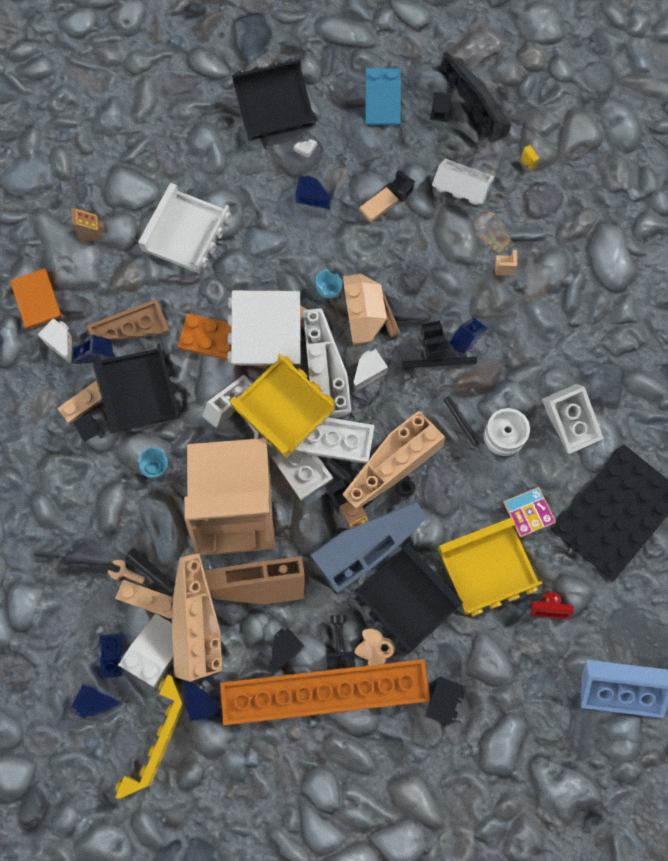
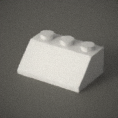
[432,159,494,205]

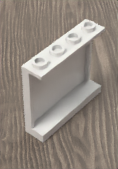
[138,183,231,274]
[228,291,300,369]

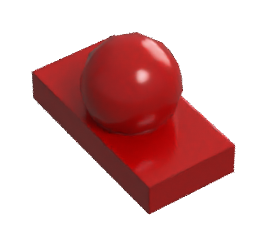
[529,591,574,619]

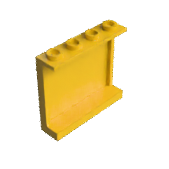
[229,353,335,459]
[438,517,542,617]

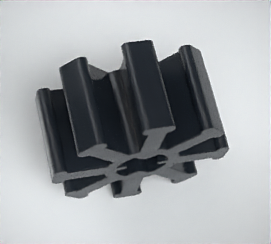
[421,320,447,361]

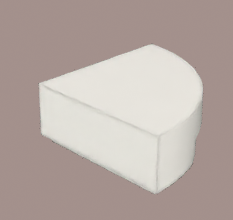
[293,140,317,158]

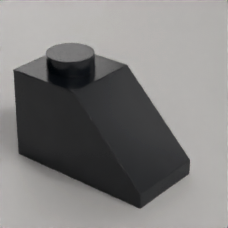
[271,628,305,675]

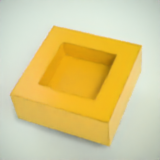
[521,145,540,171]

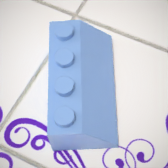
[580,660,668,718]

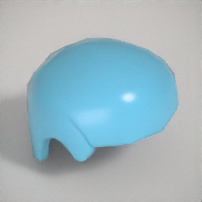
[315,269,343,299]
[138,447,168,479]

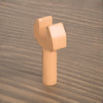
[108,560,146,585]

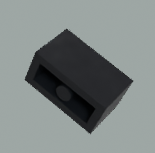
[424,676,465,726]

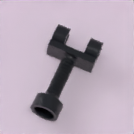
[327,614,356,670]

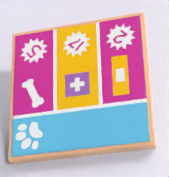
[503,487,556,538]

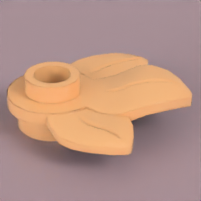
[355,629,395,666]

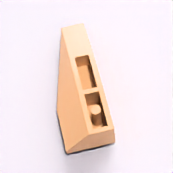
[343,411,445,509]
[172,553,222,681]

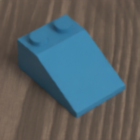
[365,68,401,125]

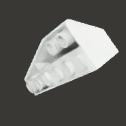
[303,308,351,419]

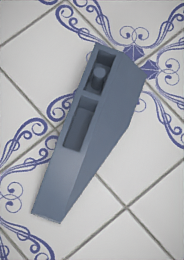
[310,502,426,593]

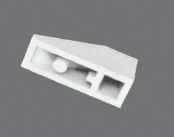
[203,375,253,428]

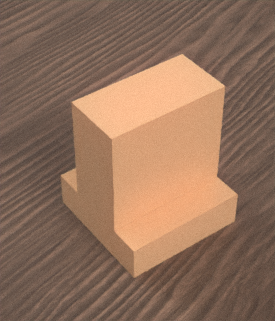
[185,438,275,556]

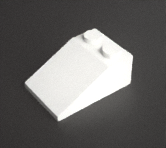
[542,384,604,454]
[119,614,174,688]

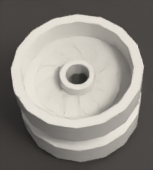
[484,408,530,456]

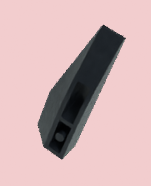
[441,52,511,143]

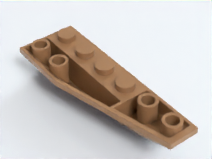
[204,556,305,605]

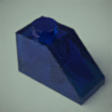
[295,175,331,209]
[449,317,488,354]
[72,335,113,364]
[183,679,219,722]
[71,684,123,719]

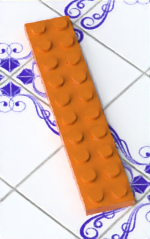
[220,659,430,726]

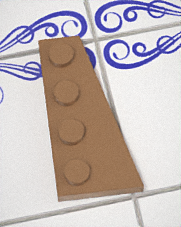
[87,299,170,344]

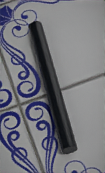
[402,356,477,368]

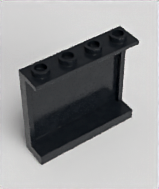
[232,58,316,142]
[92,343,181,434]
[354,543,463,654]

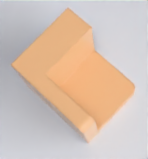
[495,250,517,276]

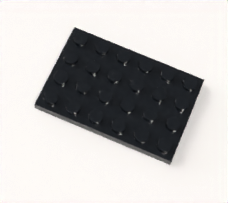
[550,444,668,582]

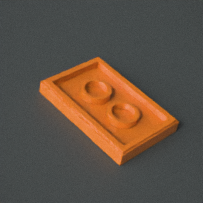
[10,268,62,330]

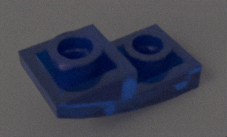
[100,633,123,678]

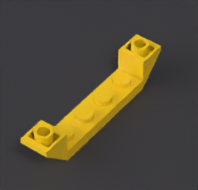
[115,675,185,799]

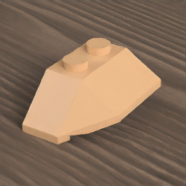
[343,274,387,345]

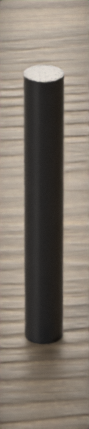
[443,396,480,447]

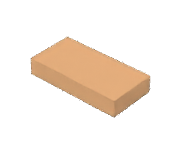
[360,187,398,222]

